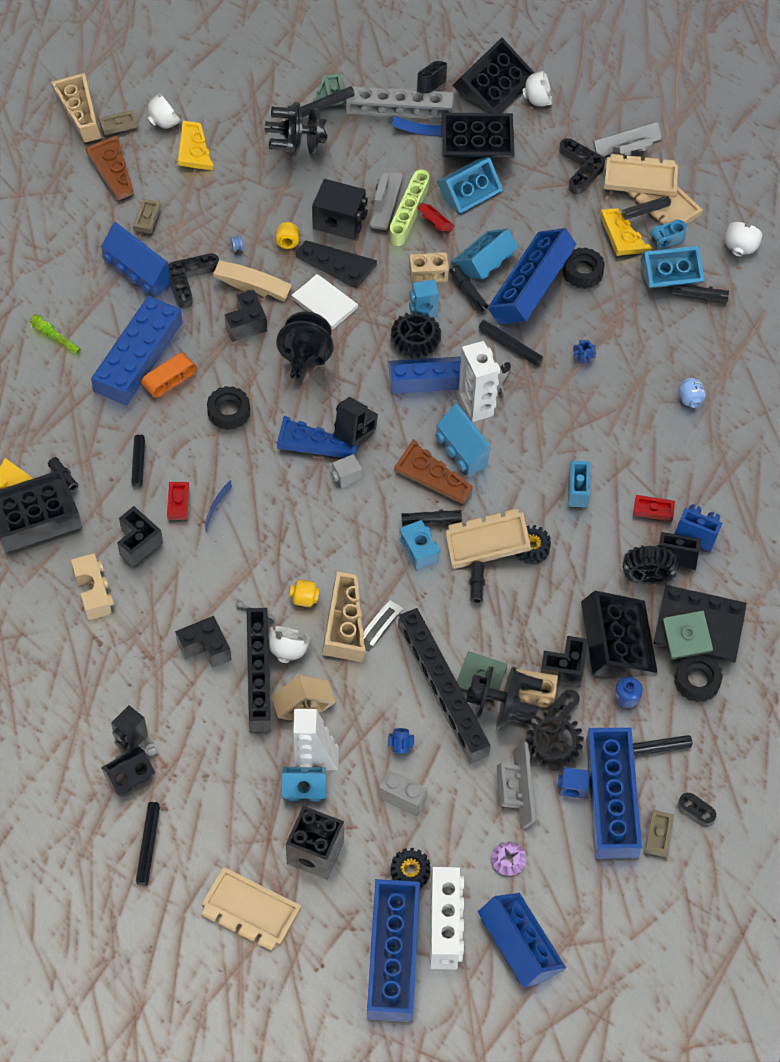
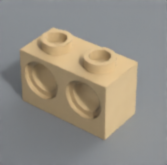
[409,252,449,284]
[516,669,558,708]

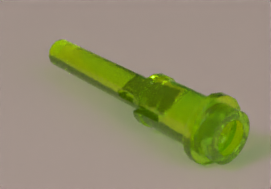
[30,314,81,355]

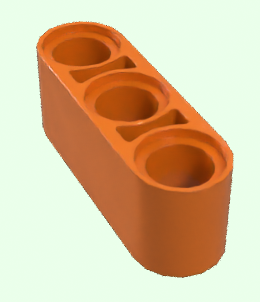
[141,352,197,398]

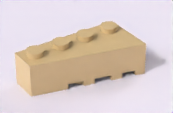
[51,73,102,143]
[322,571,366,662]

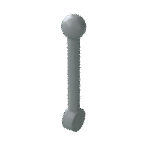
[236,601,275,622]

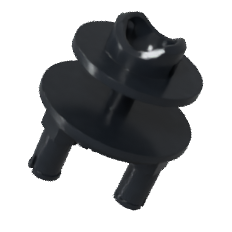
[264,102,328,157]
[276,311,334,380]
[466,666,543,729]

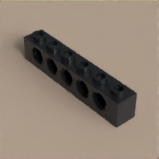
[246,608,271,732]

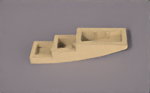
[212,260,292,302]

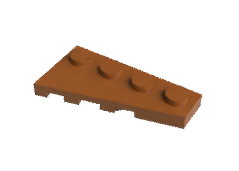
[85,135,134,201]
[394,439,473,505]

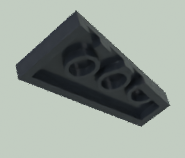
[295,240,377,289]

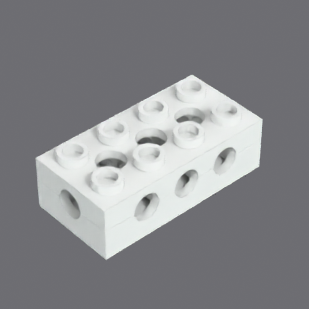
[458,341,500,422]
[430,867,464,970]

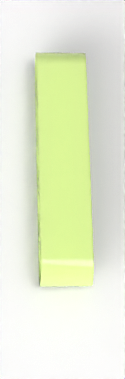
[389,169,430,246]

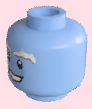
[678,378,706,408]

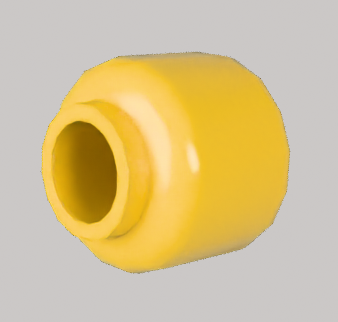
[275,222,299,249]
[289,579,319,608]

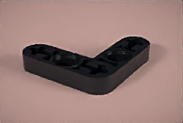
[559,138,605,194]
[168,253,219,309]

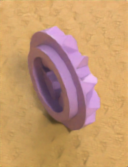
[491,841,526,876]

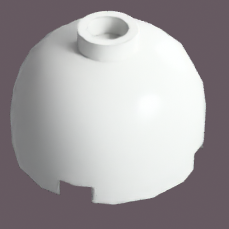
[523,70,552,107]
[148,92,181,129]
[725,222,763,256]
[268,626,310,663]

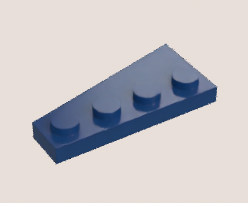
[277,416,357,458]

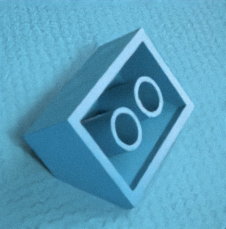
[437,157,503,214]
[451,228,518,280]
[640,246,705,288]
[435,404,490,477]

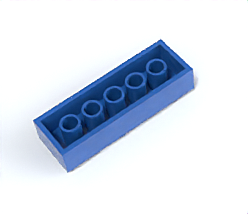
[487,228,577,324]
[91,296,183,406]
[586,727,642,859]
[367,879,420,1022]

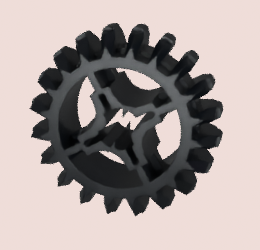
[391,311,441,359]
[622,545,678,585]
[526,711,584,769]

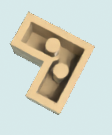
[271,675,336,721]

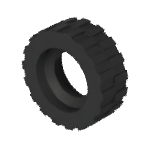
[563,247,605,289]
[207,386,250,430]
[674,655,723,702]

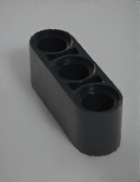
[417,61,447,93]

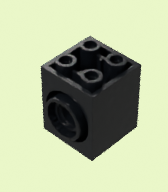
[312,179,368,240]
[285,806,344,880]

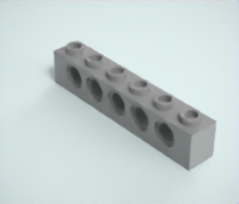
[347,86,453,120]

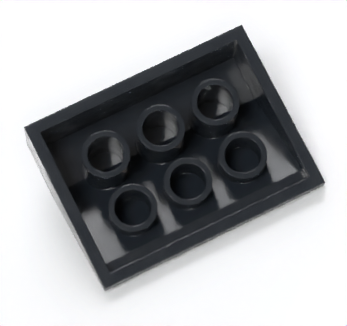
[452,37,534,113]
[441,113,515,158]
[0,470,82,553]
[653,585,747,663]
[581,590,658,678]

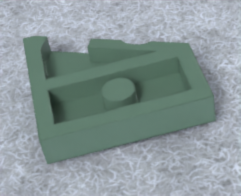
[312,73,346,105]

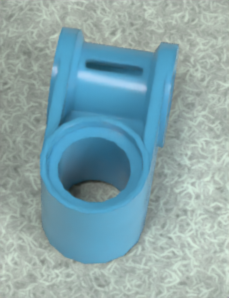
[650,220,687,250]

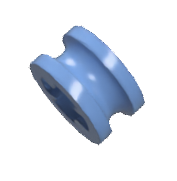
[230,235,243,253]

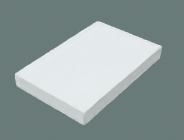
[292,274,358,330]

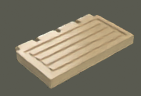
[604,154,678,196]
[626,186,703,225]
[445,508,532,569]
[201,867,302,951]

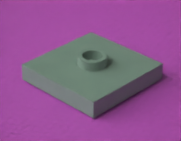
[662,611,713,660]
[457,651,508,702]

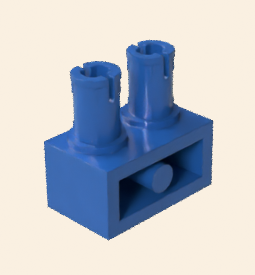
[674,504,722,552]

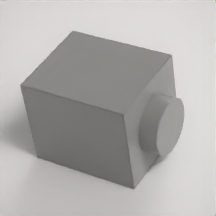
[330,454,362,488]

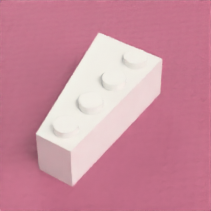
[293,709,339,770]

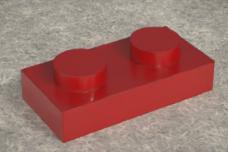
[418,203,455,232]
[167,482,189,520]
[633,495,675,522]

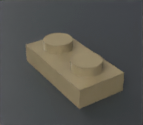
[99,110,138,136]
[133,199,161,234]
[645,810,674,857]

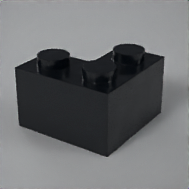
[225,290,267,342]
[334,397,378,446]
[117,506,163,567]
[175,616,232,668]
[540,636,588,687]

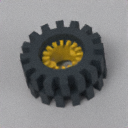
[515,525,551,564]
[391,848,431,888]

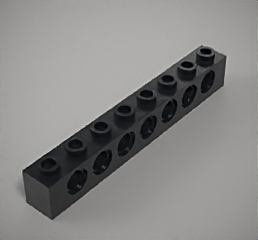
[398,608,491,764]

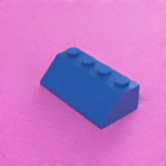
[101,222,170,298]
[388,356,461,394]
[477,893,566,988]

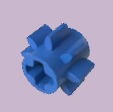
[573,340,596,363]
[388,728,414,753]

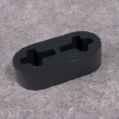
[548,689,580,726]
[678,792,716,827]

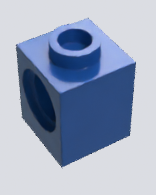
[557,767,590,799]

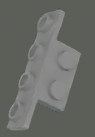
[593,122,661,157]
[370,171,403,231]
[497,742,536,829]

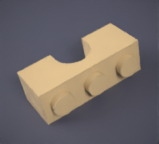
[71,553,114,620]

